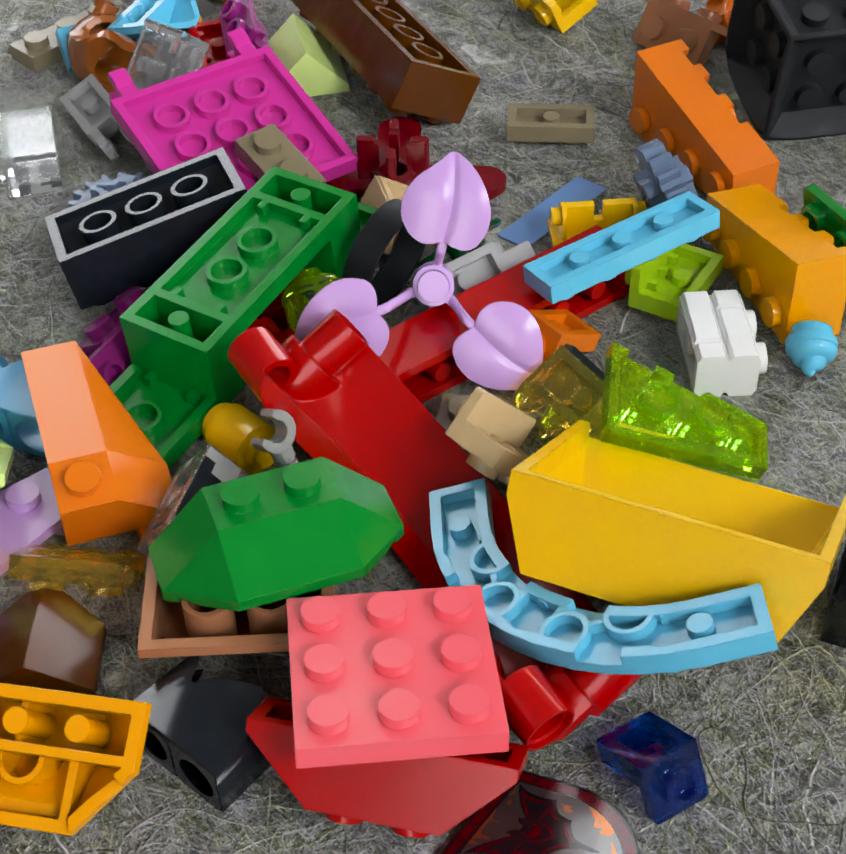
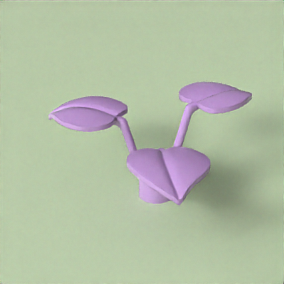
[295,151,545,390]

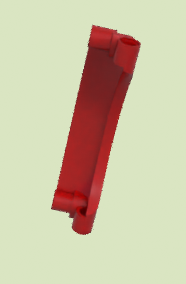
[228,309,645,751]

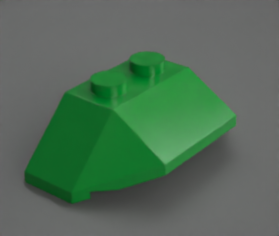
[148,457,404,612]

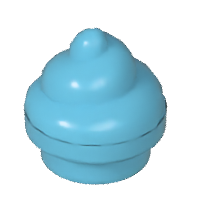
[785,320,838,377]

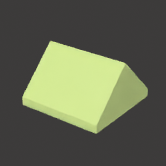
[268,13,350,97]

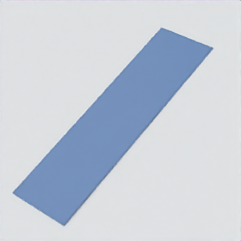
[497,176,606,245]

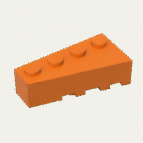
[629,39,780,195]

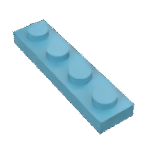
[523,191,720,304]

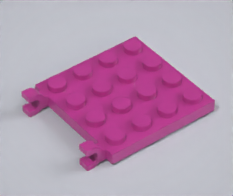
[108,27,358,191]

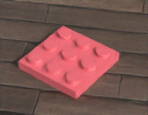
[286,585,510,769]

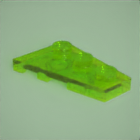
[600,341,768,481]

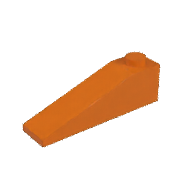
[20,340,179,546]

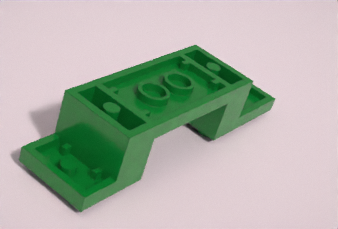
[109,166,377,469]

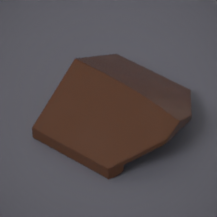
[0,588,107,696]

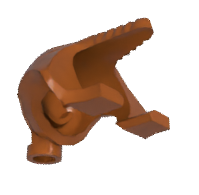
[67,0,166,95]

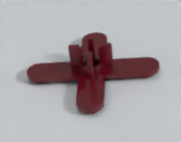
[326,117,507,200]

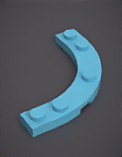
[429,478,779,675]

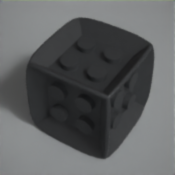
[726,0,846,140]

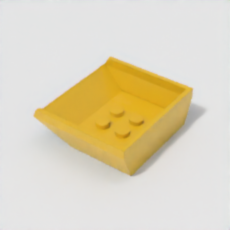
[506,420,846,644]

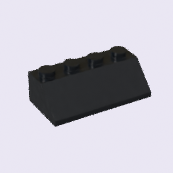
[44,147,247,310]

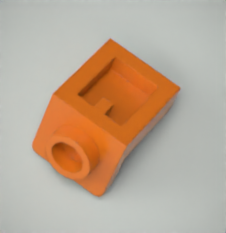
[528,309,601,378]

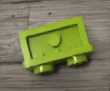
[625,243,724,322]

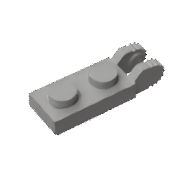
[59,73,131,162]

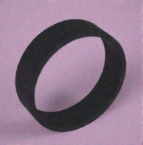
[342,199,426,306]

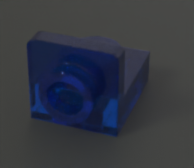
[596,711,709,824]

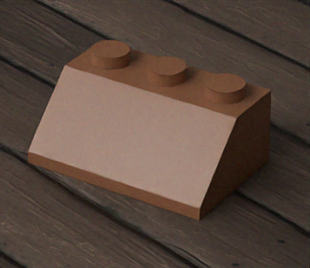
[137,554,338,659]

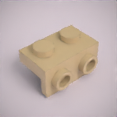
[445,387,536,486]

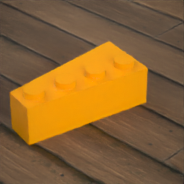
[702,184,846,345]

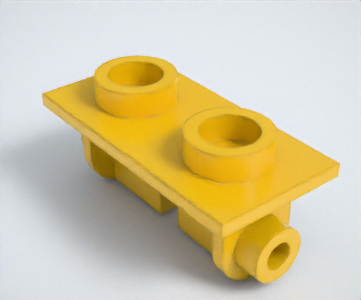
[547,197,646,247]

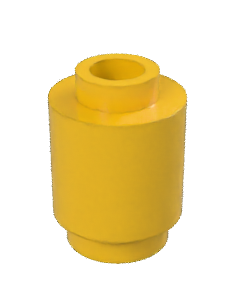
[202,402,275,475]

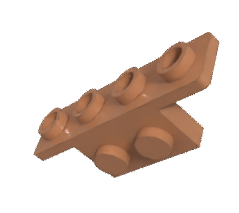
[632,0,728,66]

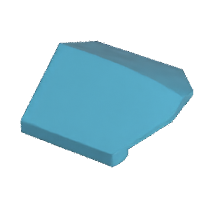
[106,0,200,39]

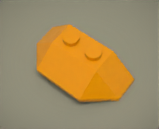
[0,683,152,836]

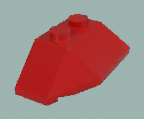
[246,697,529,838]

